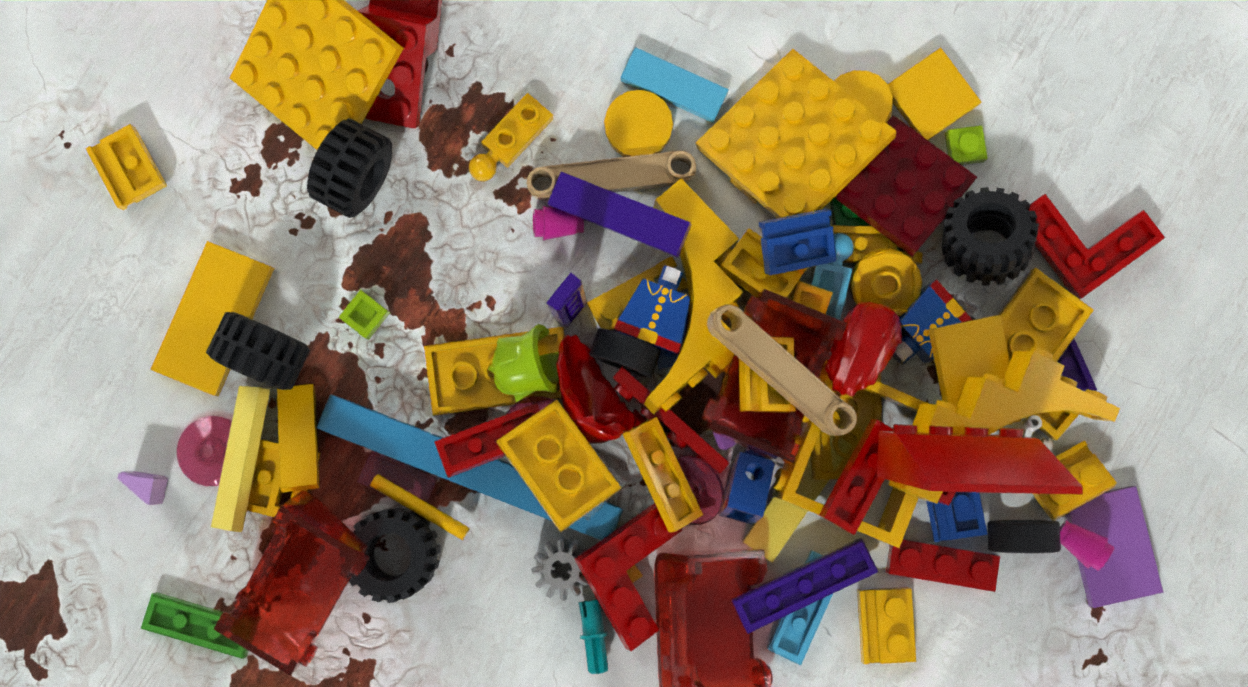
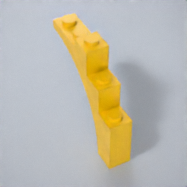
[644,178,743,414]
[888,347,1120,504]

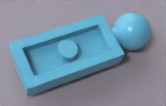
[801,233,854,337]

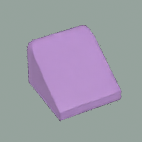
[117,471,168,505]

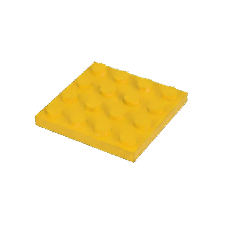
[229,0,404,150]
[695,49,896,218]

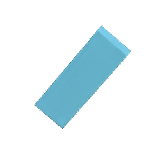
[620,47,729,123]
[767,550,833,665]

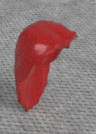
[825,301,902,397]
[556,335,636,444]

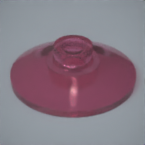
[177,416,232,486]
[676,456,724,525]

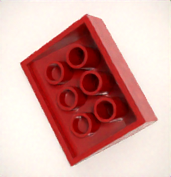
[877,424,1083,495]

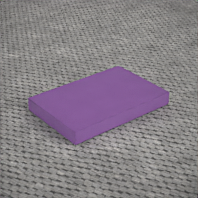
[1066,486,1164,608]

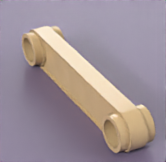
[526,151,696,200]
[707,304,857,436]

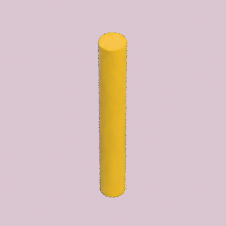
[370,474,470,541]

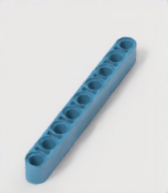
[316,394,624,540]

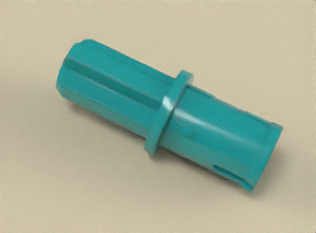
[578,600,608,674]

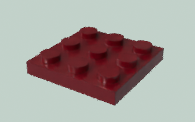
[834,115,977,257]

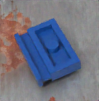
[759,209,836,275]
[926,492,988,542]

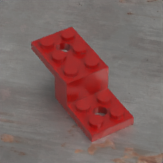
[358,0,442,129]

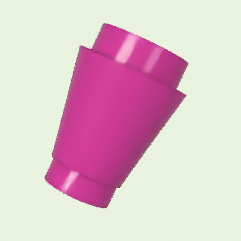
[533,206,584,241]
[1060,520,1114,571]

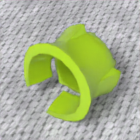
[488,324,560,403]

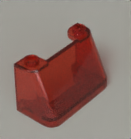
[702,289,848,464]
[214,490,370,676]
[654,549,773,687]

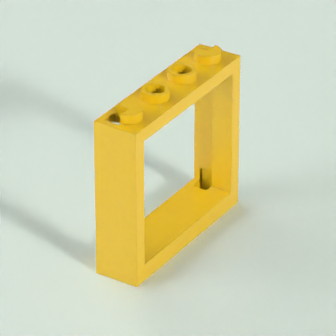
[772,363,929,548]

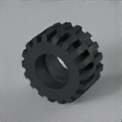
[307,118,393,218]
[942,187,1039,286]
[206,312,310,390]
[342,508,441,603]

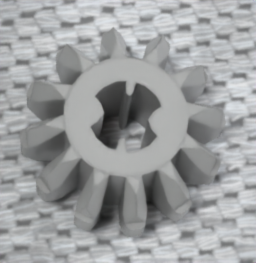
[531,538,589,601]

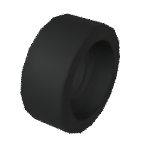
[589,328,661,378]
[987,520,1061,553]

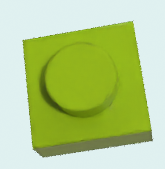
[944,125,988,165]
[339,290,390,340]

